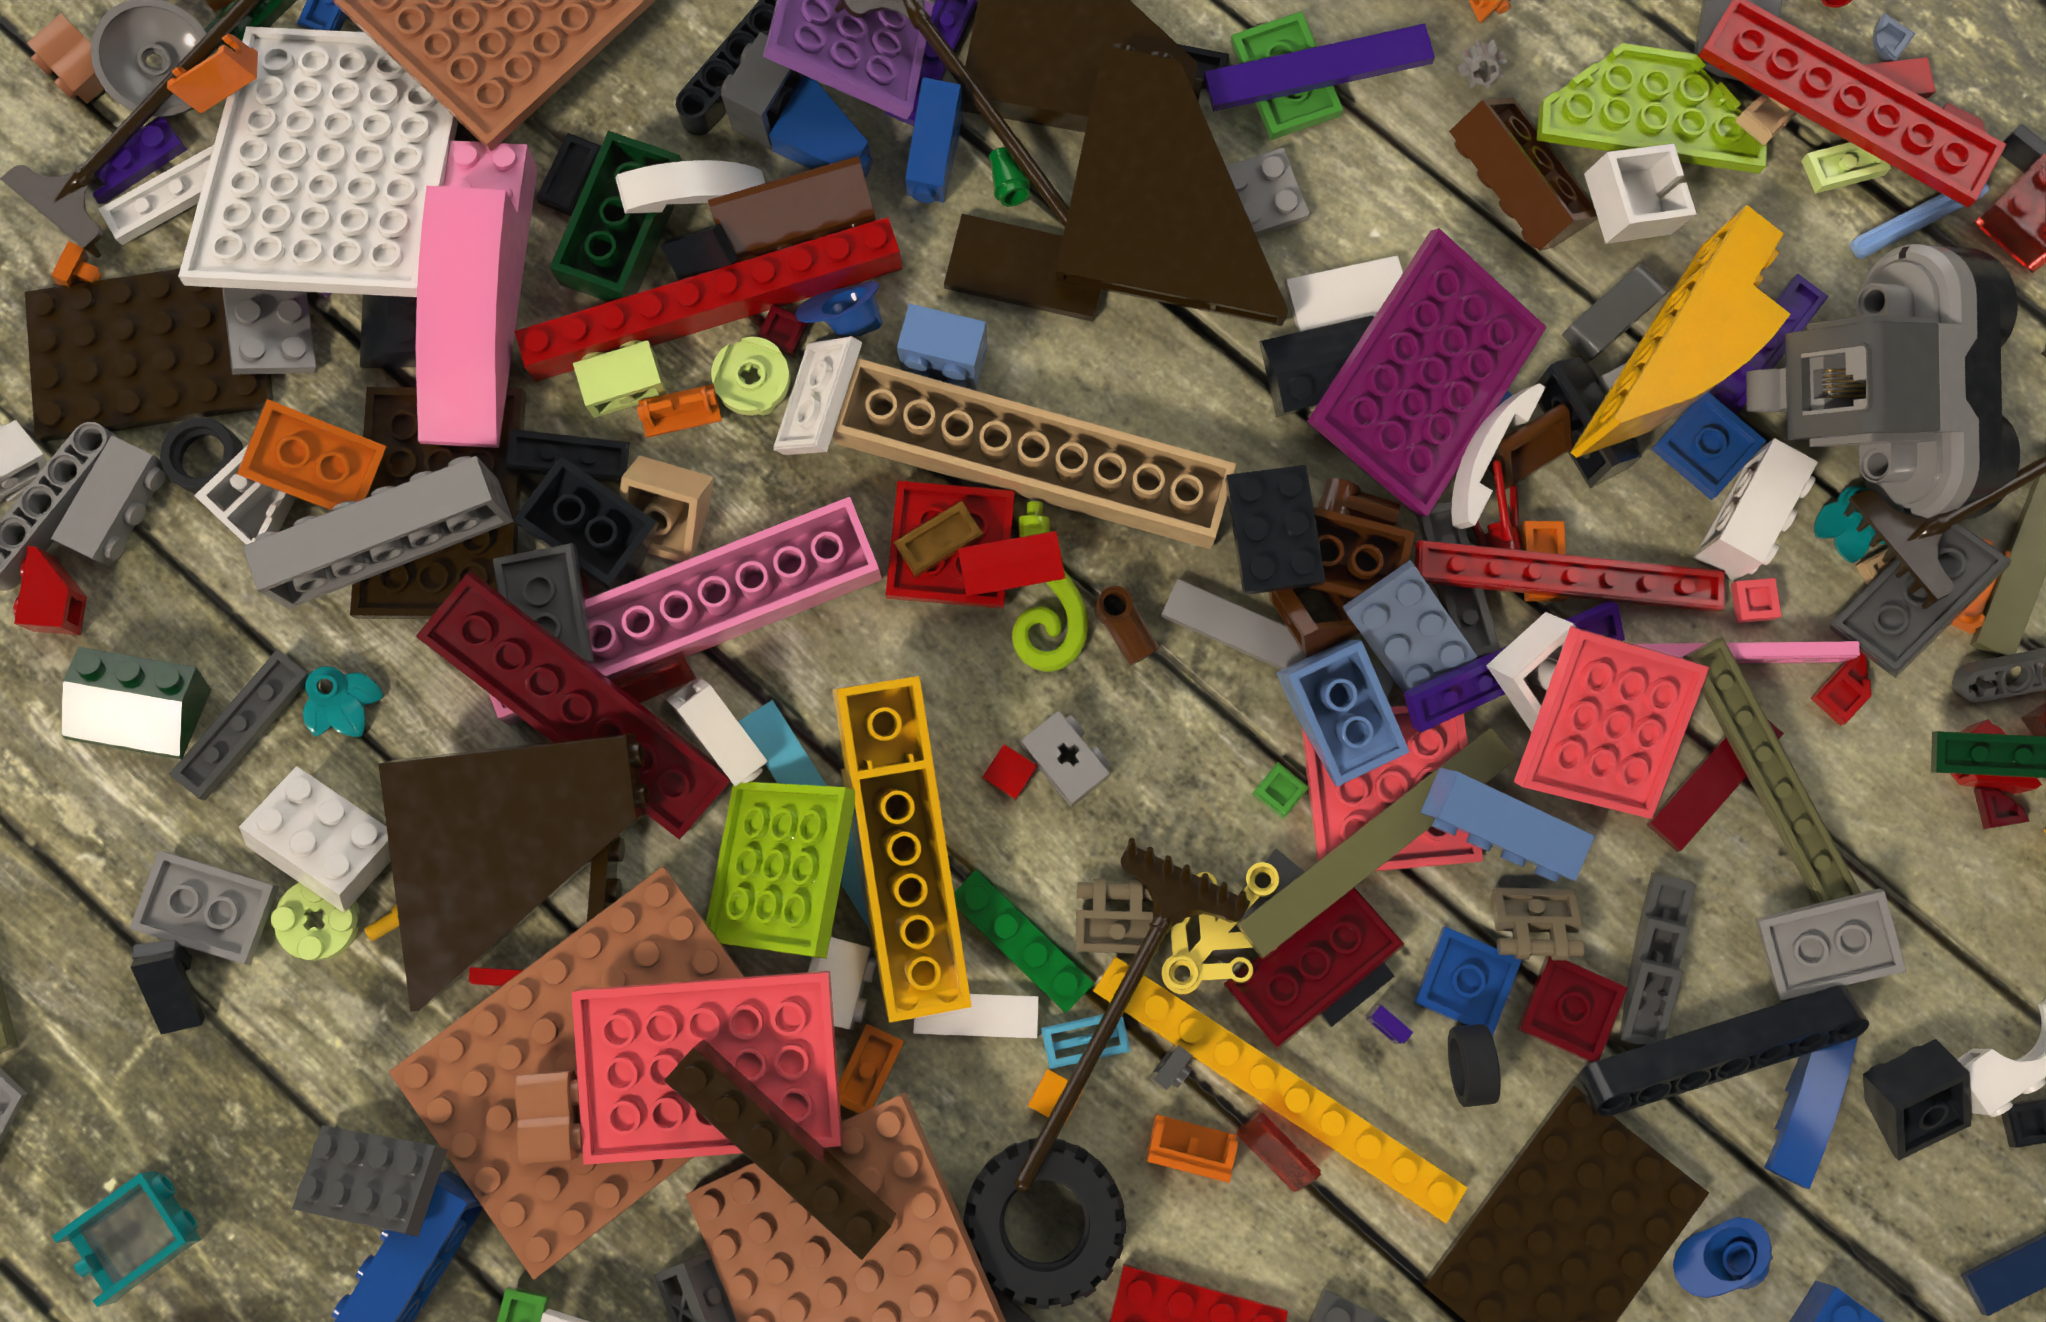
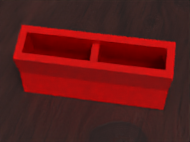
[958,531,1065,597]

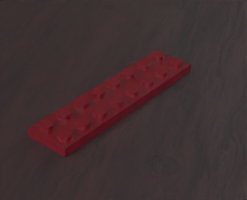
[415,571,730,840]

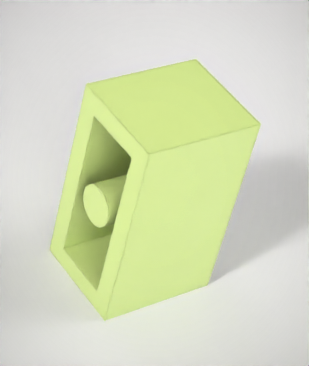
[573,340,667,418]

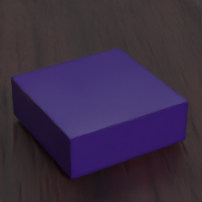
[1365,1005,1413,1044]

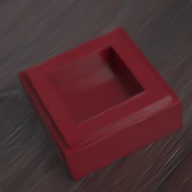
[757,305,809,357]

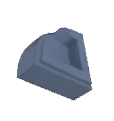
[1873,13,1916,62]

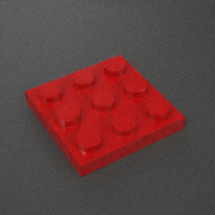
[885,480,1015,609]

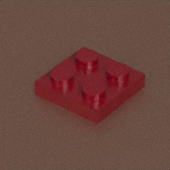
[1516,956,1628,1063]

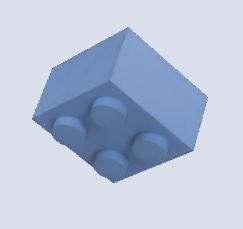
[897,303,988,391]

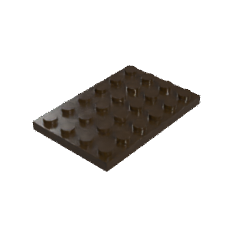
[25,268,273,442]
[350,387,526,619]
[1421,1085,1709,1322]

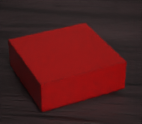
[982,744,1038,801]

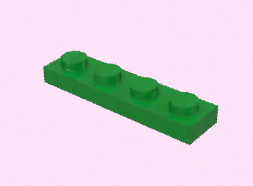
[954,870,1094,1014]

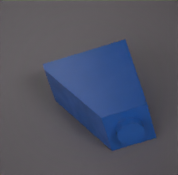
[769,75,873,178]
[905,77,963,203]

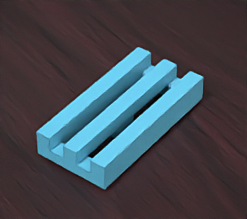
[1041,1014,1130,1069]

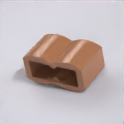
[27,13,104,104]
[515,1070,582,1164]

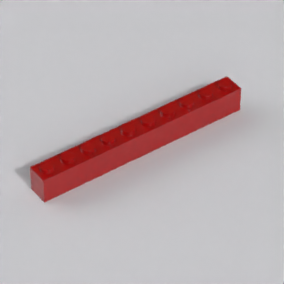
[514,217,903,382]

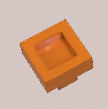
[51,241,102,287]

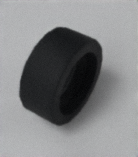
[160,417,243,494]
[1448,1024,1501,1107]

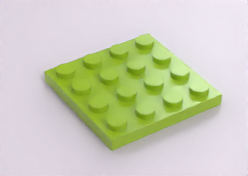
[706,782,855,959]

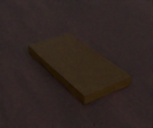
[944,214,1101,322]

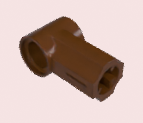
[1318,478,1401,526]
[1095,586,1159,667]

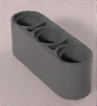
[1562,262,1670,363]

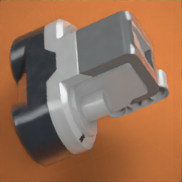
[1746,244,2020,520]

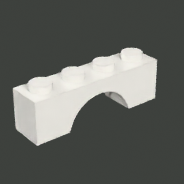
[1957,999,2046,1117]

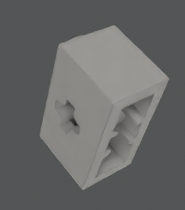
[1021,711,1110,808]

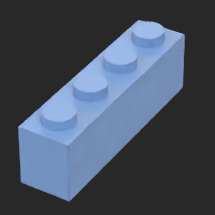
[1420,768,1595,883]

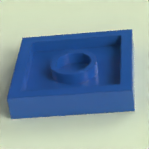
[1651,392,1766,501]
[1413,927,1522,1036]

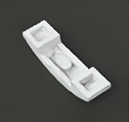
[616,160,765,214]
[1452,383,1546,530]

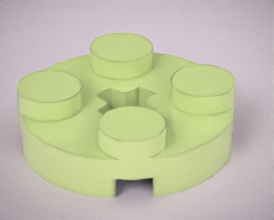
[711,337,791,416]
[271,883,360,961]

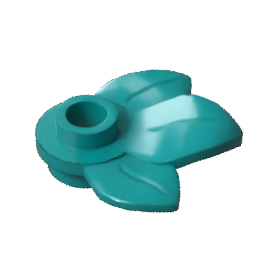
[1814,486,1886,563]
[303,666,384,737]

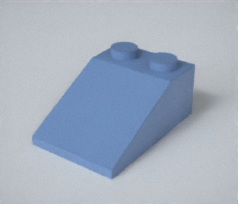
[1276,639,1410,787]

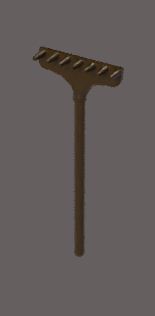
[0,0,262,258]
[835,0,1069,227]
[1844,455,2046,609]
[1015,838,1250,1192]

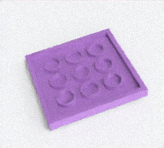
[763,0,933,120]

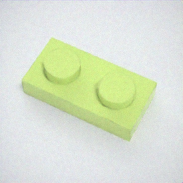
[1801,142,1891,194]

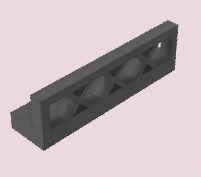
[654,1250,737,1322]

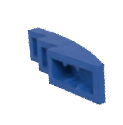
[1764,1037,1858,1189]

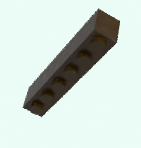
[664,1039,896,1260]

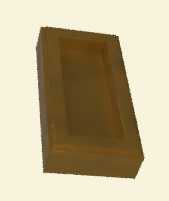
[894,501,983,578]

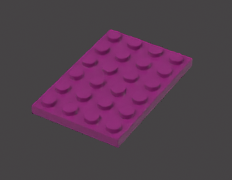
[1307,228,1547,517]

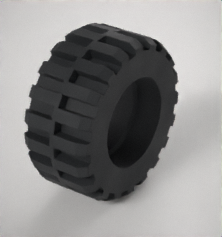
[963,1138,1126,1309]

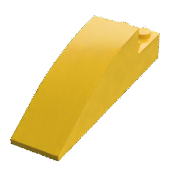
[1570,205,1791,458]
[832,676,972,1023]

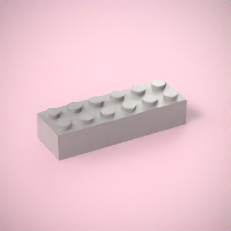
[243,456,514,609]

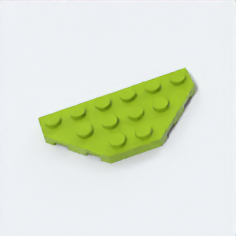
[1537,43,1767,174]

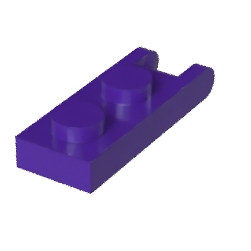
[93,116,188,204]

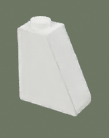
[665,675,768,786]

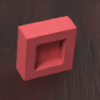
[1731,578,1782,623]

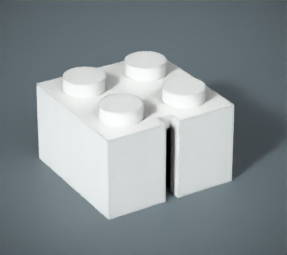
[1584,144,1697,244]

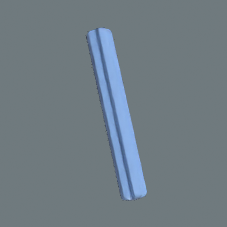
[1850,183,1989,259]

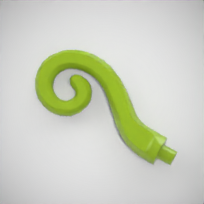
[1012,501,1088,672]

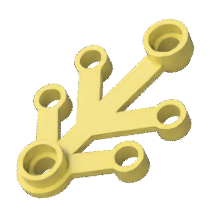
[1162,862,1279,995]

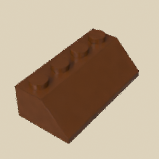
[1449,97,1598,251]
[708,156,876,265]
[1308,507,1415,599]

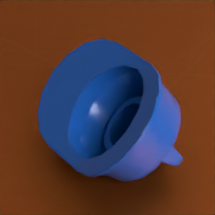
[795,281,882,337]
[1673,1217,1773,1298]

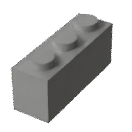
[51,435,166,568]

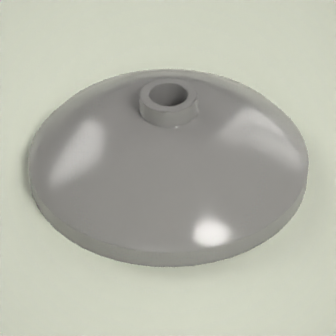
[91,0,214,117]

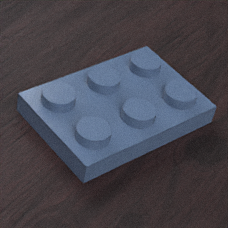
[1342,560,1478,693]

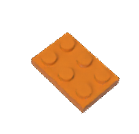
[236,399,386,511]

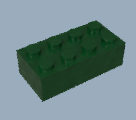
[549,130,682,302]

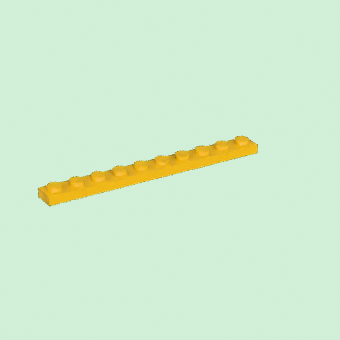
[1093,956,1468,1224]

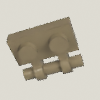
[1075,878,1158,954]
[1490,887,1584,960]

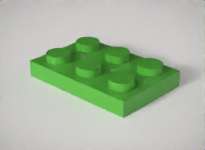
[1230,11,1343,140]

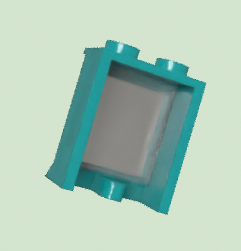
[52,1171,202,1307]

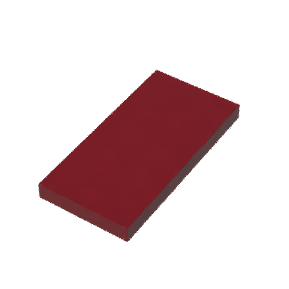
[1224,887,1404,1050]

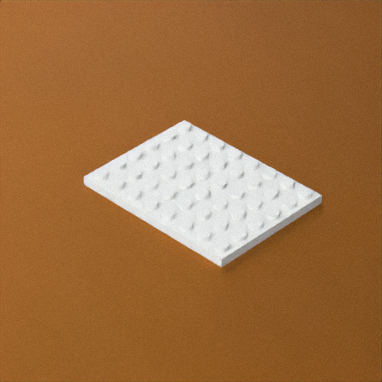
[178,27,458,297]

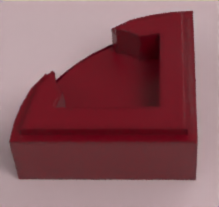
[1974,788,2030,829]

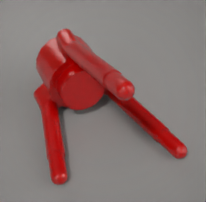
[1453,460,1522,550]

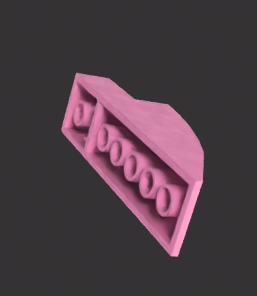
[416,141,538,448]

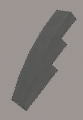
[1619,872,1696,1046]

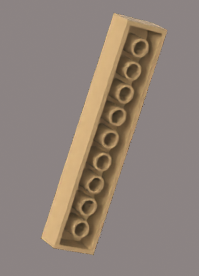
[833,358,1236,550]

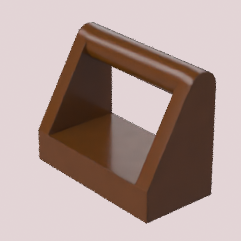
[1487,403,1572,490]
[1269,587,1360,658]

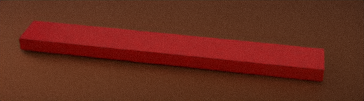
[1415,540,1725,612]

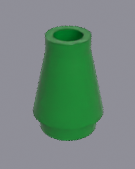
[989,147,1031,207]

